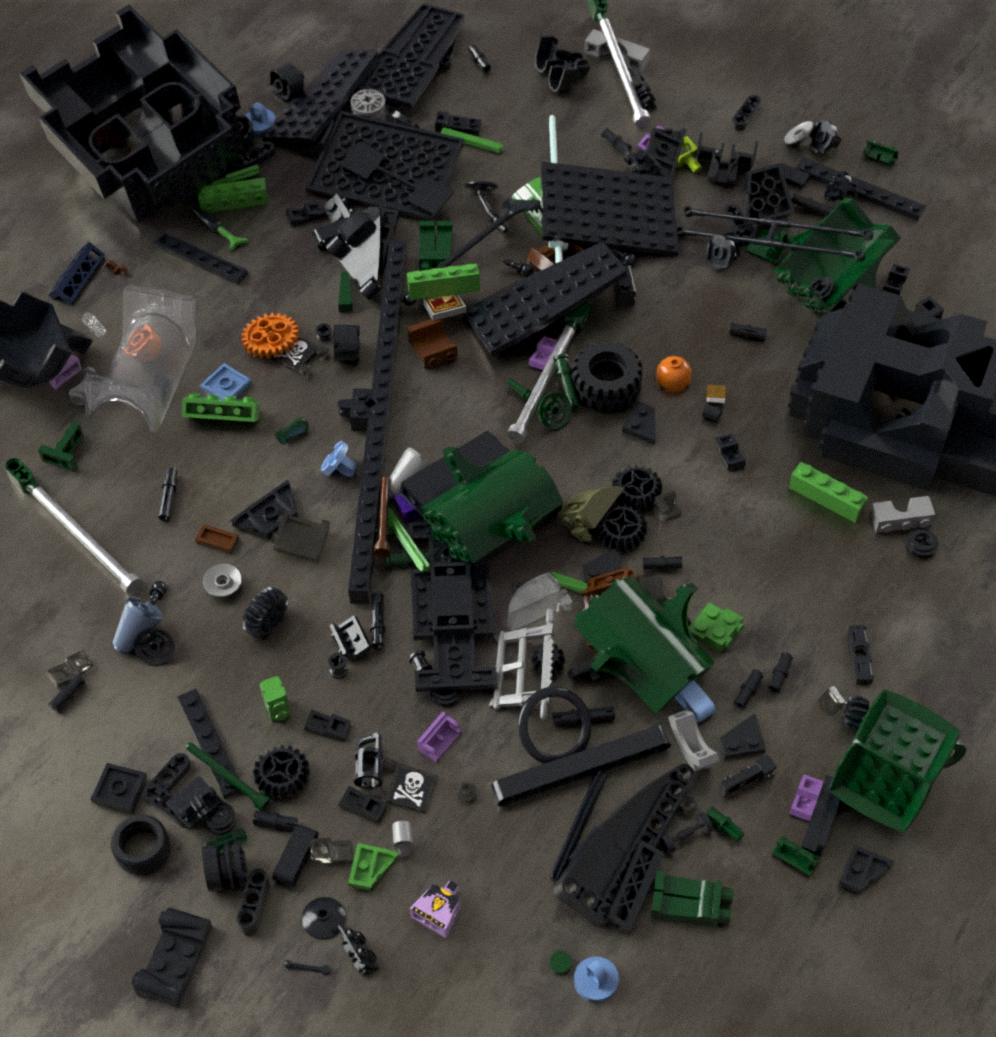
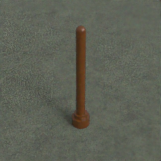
[374,476,390,557]

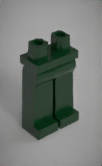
[419,221,453,271]
[651,870,734,927]

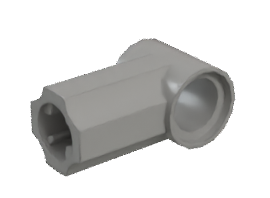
[392,821,414,857]

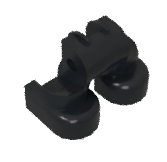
[535,35,590,92]
[697,133,758,186]

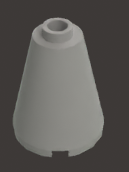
[389,447,431,499]

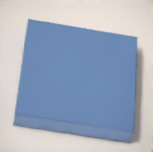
[200,363,252,399]

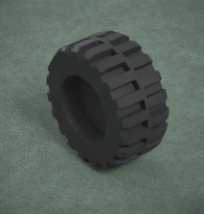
[573,341,643,411]

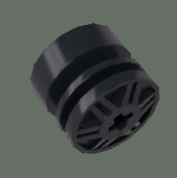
[202,840,248,892]

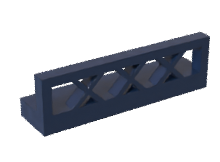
[48,242,105,304]

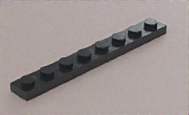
[796,157,926,221]

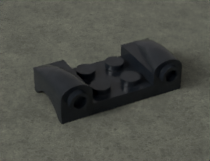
[132,907,213,1009]

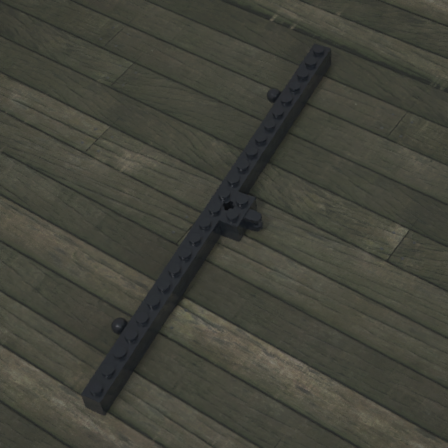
[337,241,417,604]

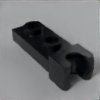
[435,111,481,136]
[720,755,777,798]

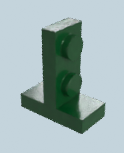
[38,421,83,472]

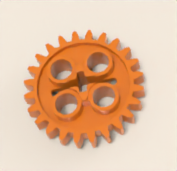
[241,312,300,359]

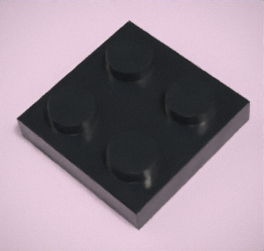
[90,763,147,813]

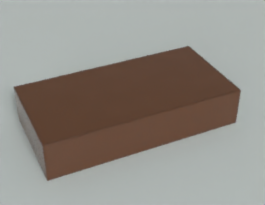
[195,524,239,554]

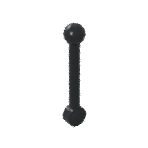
[284,960,330,975]

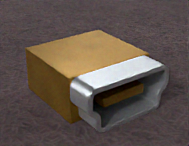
[706,385,726,408]

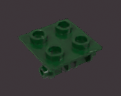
[746,229,789,264]

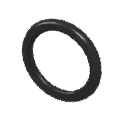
[518,686,592,764]

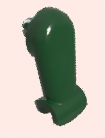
[275,417,309,445]

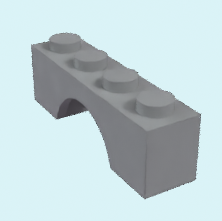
[585,29,650,73]

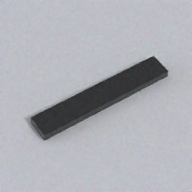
[154,232,248,285]

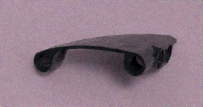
[325,207,382,301]

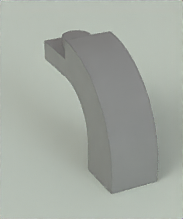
[668,710,720,771]

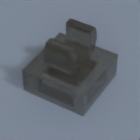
[818,686,847,716]

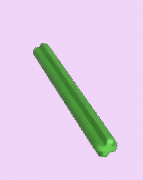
[387,507,430,573]

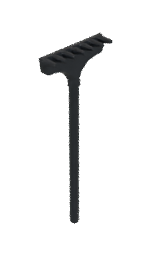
[436,199,543,269]

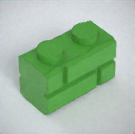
[260,676,291,722]

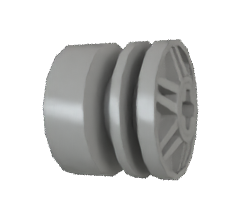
[351,89,386,121]

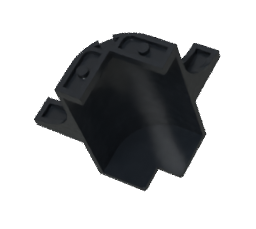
[0,291,93,387]

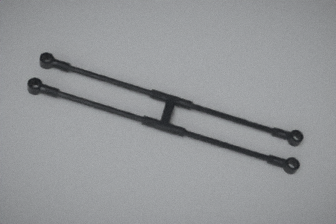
[675,205,874,262]

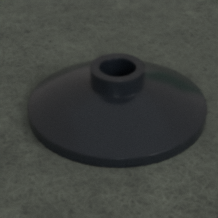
[302,897,346,939]

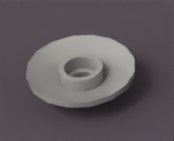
[784,121,814,144]
[202,564,242,597]

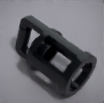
[354,733,384,789]

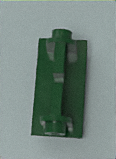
[863,140,899,165]
[772,836,821,876]

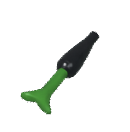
[190,204,248,251]

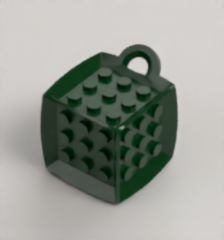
[829,689,966,832]

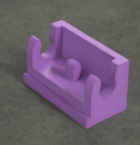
[417,712,461,762]

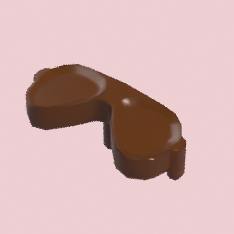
[105,260,128,275]

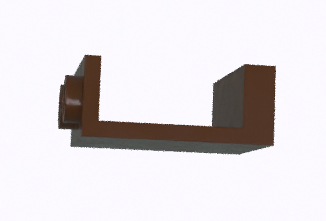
[407,318,458,368]

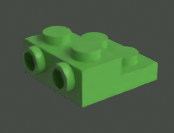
[689,602,744,654]

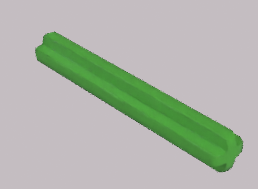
[441,128,503,153]

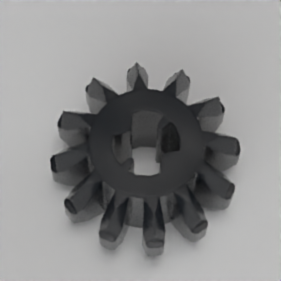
[531,644,565,676]
[842,695,870,731]

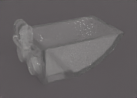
[508,572,572,632]

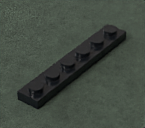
[177,689,241,799]

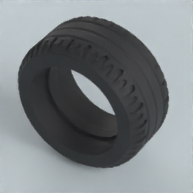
[111,815,170,875]

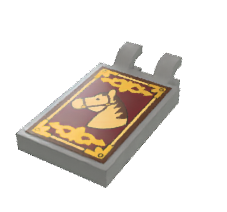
[420,294,466,321]

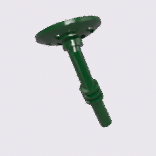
[507,378,571,429]

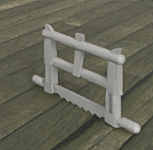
[489,609,556,720]

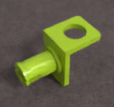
[676,136,702,174]

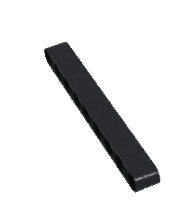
[490,725,671,807]

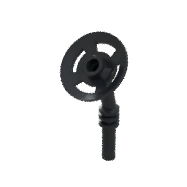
[465,181,509,233]
[134,628,175,665]

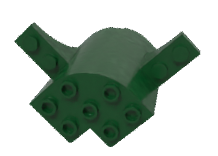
[773,198,901,313]
[422,447,564,563]
[572,576,715,714]

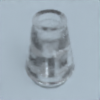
[81,312,106,337]

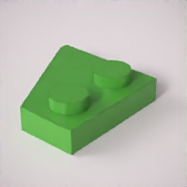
[348,843,398,891]

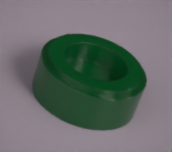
[550,951,572,975]

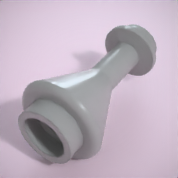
[69,367,97,405]

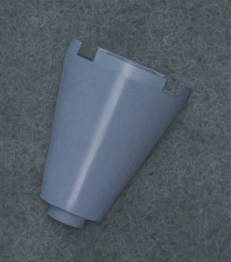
[113,596,163,654]

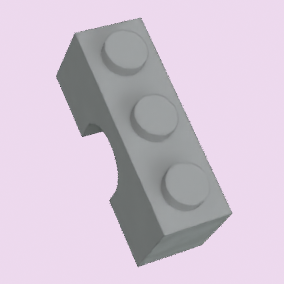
[870,496,935,533]

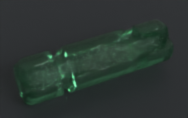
[205,828,247,850]

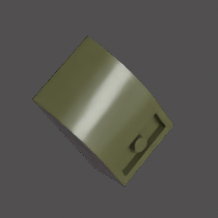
[557,486,624,542]

